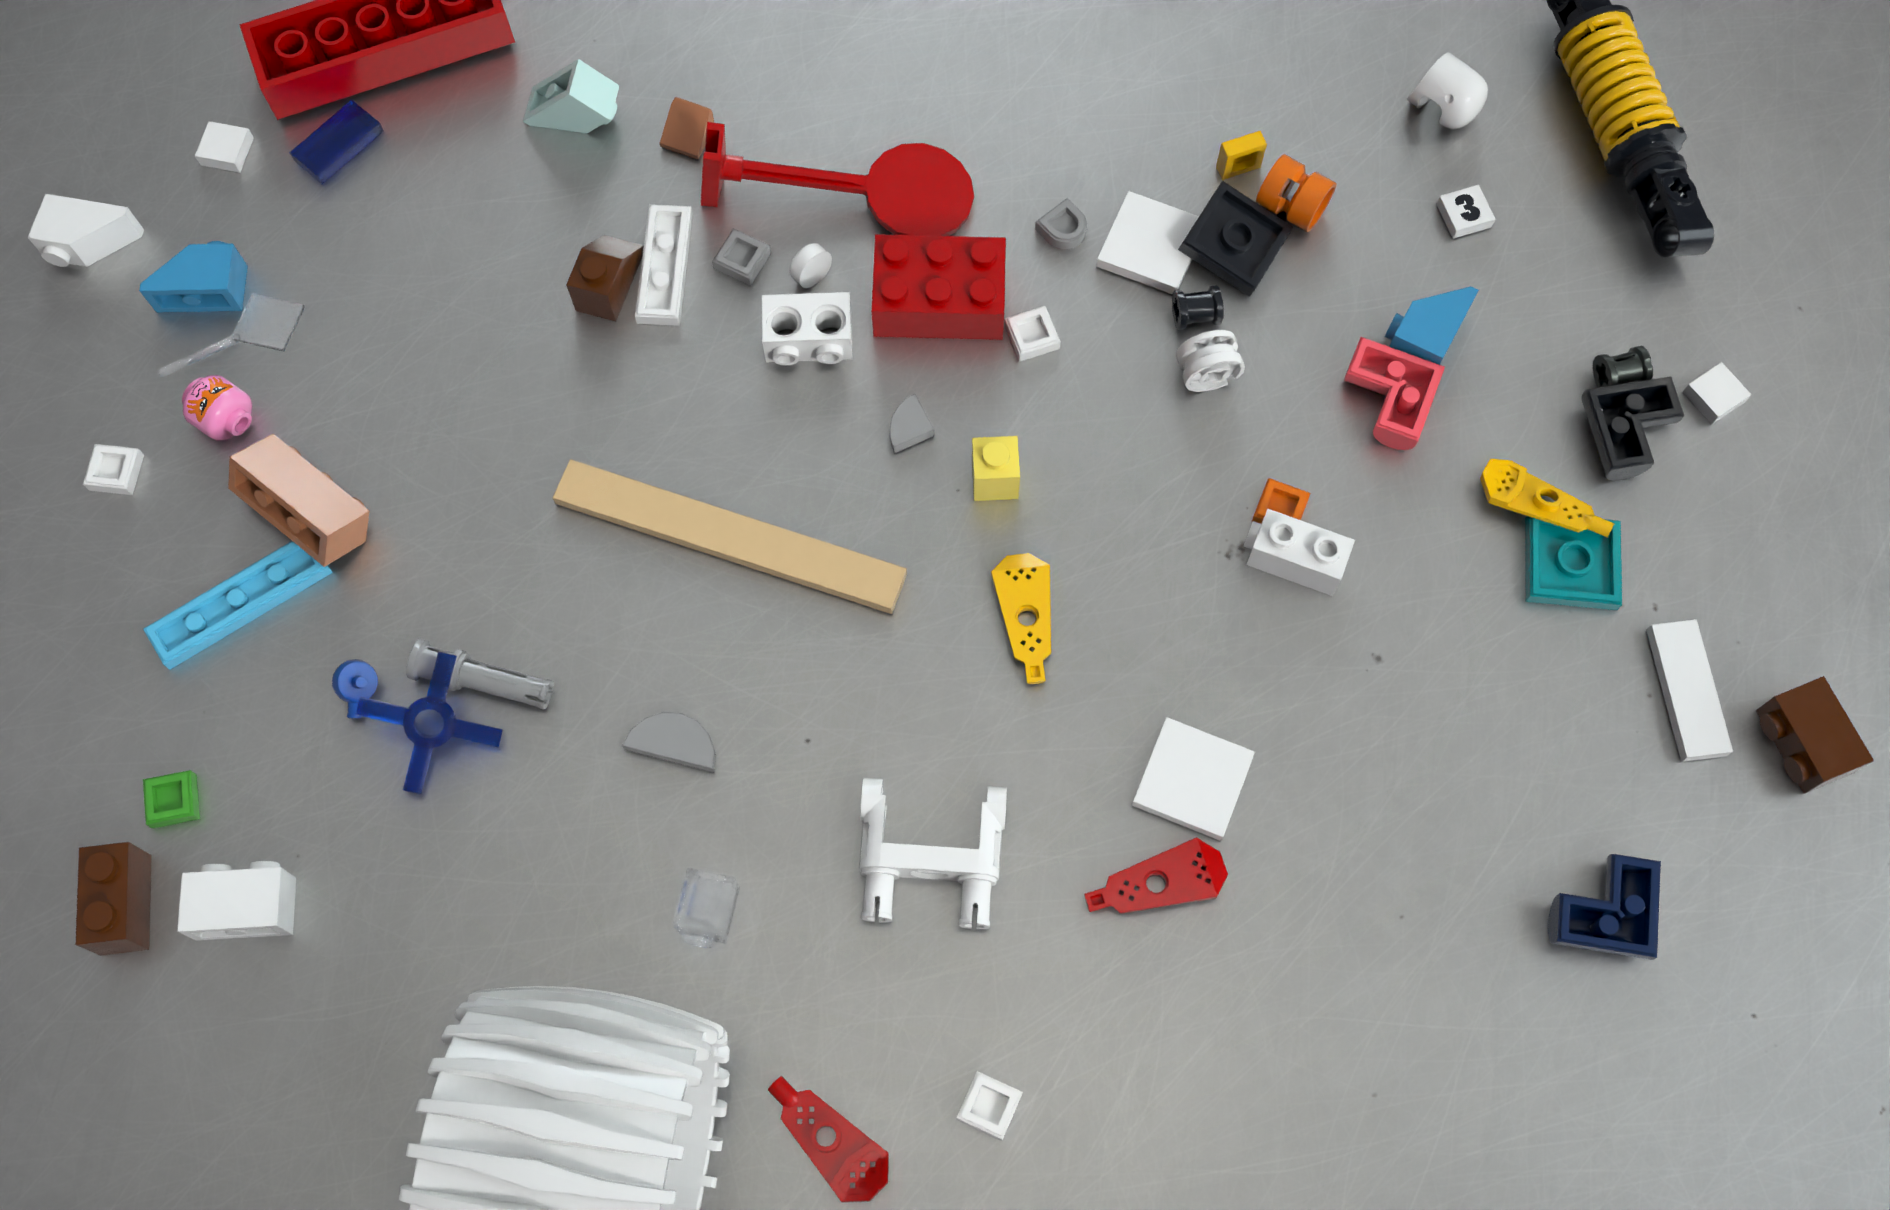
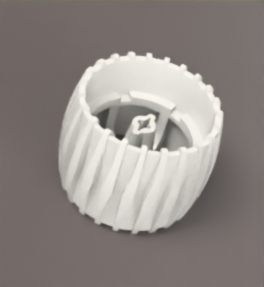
[399,986,730,1210]

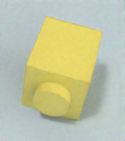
[972,436,1020,501]

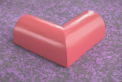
[1344,337,1445,450]

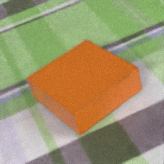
[1251,478,1311,524]

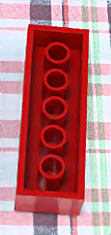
[239,0,515,120]

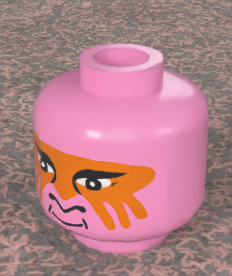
[182,375,252,441]

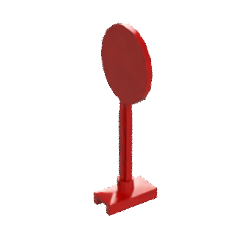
[700,122,974,236]

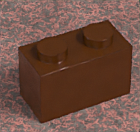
[1756,676,1874,794]
[75,842,152,956]

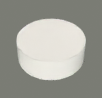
[790,243,832,288]

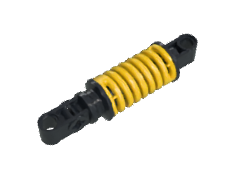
[1547,0,1714,257]

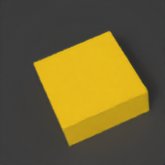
[1216,131,1267,180]

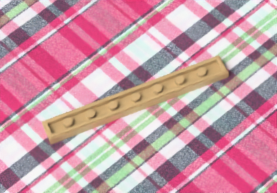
[552,459,907,614]

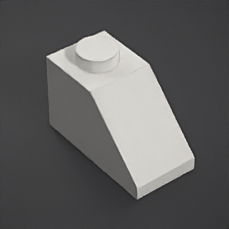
[28,194,144,267]

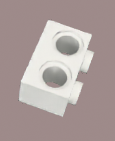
[762,292,853,366]

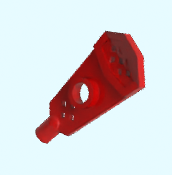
[1084,837,1228,914]
[768,1076,889,1202]

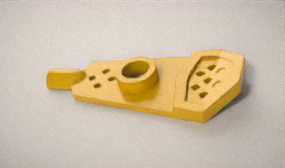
[1480,458,1615,538]
[991,553,1051,684]

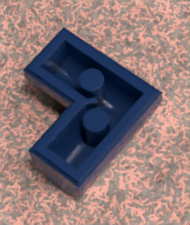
[1548,854,1661,960]

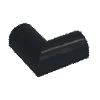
[1581,376,1685,481]

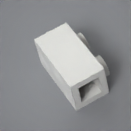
[1243,509,1355,596]

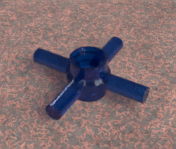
[356,651,503,794]

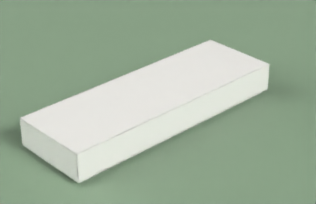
[635,204,693,326]
[1646,619,1733,762]

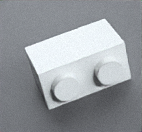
[177,861,296,941]

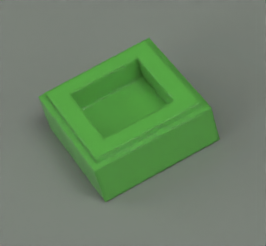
[143,770,200,829]

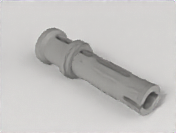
[406,639,554,710]

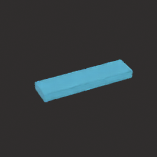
[143,541,333,670]

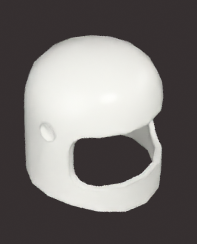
[1406,52,1488,129]

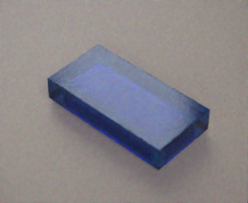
[289,99,384,184]

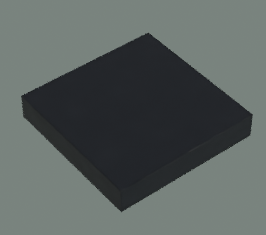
[1178,180,1293,297]

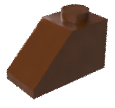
[566,235,644,322]

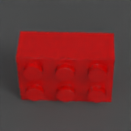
[871,234,1006,340]

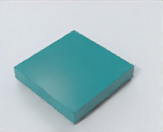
[1525,516,1622,610]

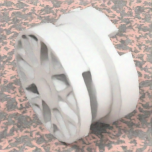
[1176,330,1245,392]

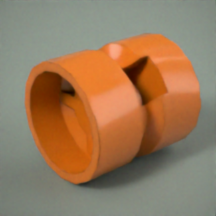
[1256,154,1337,232]

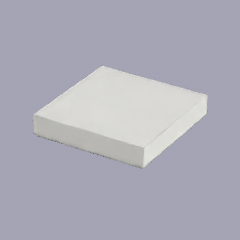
[1096,191,1199,294]
[1132,717,1255,841]

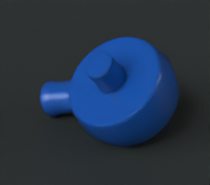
[332,659,378,718]

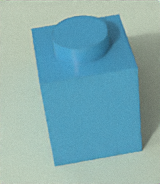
[139,241,248,313]
[1385,286,1479,365]

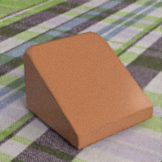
[660,97,714,160]

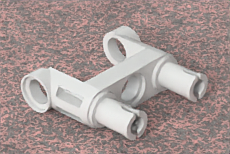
[859,778,1007,929]

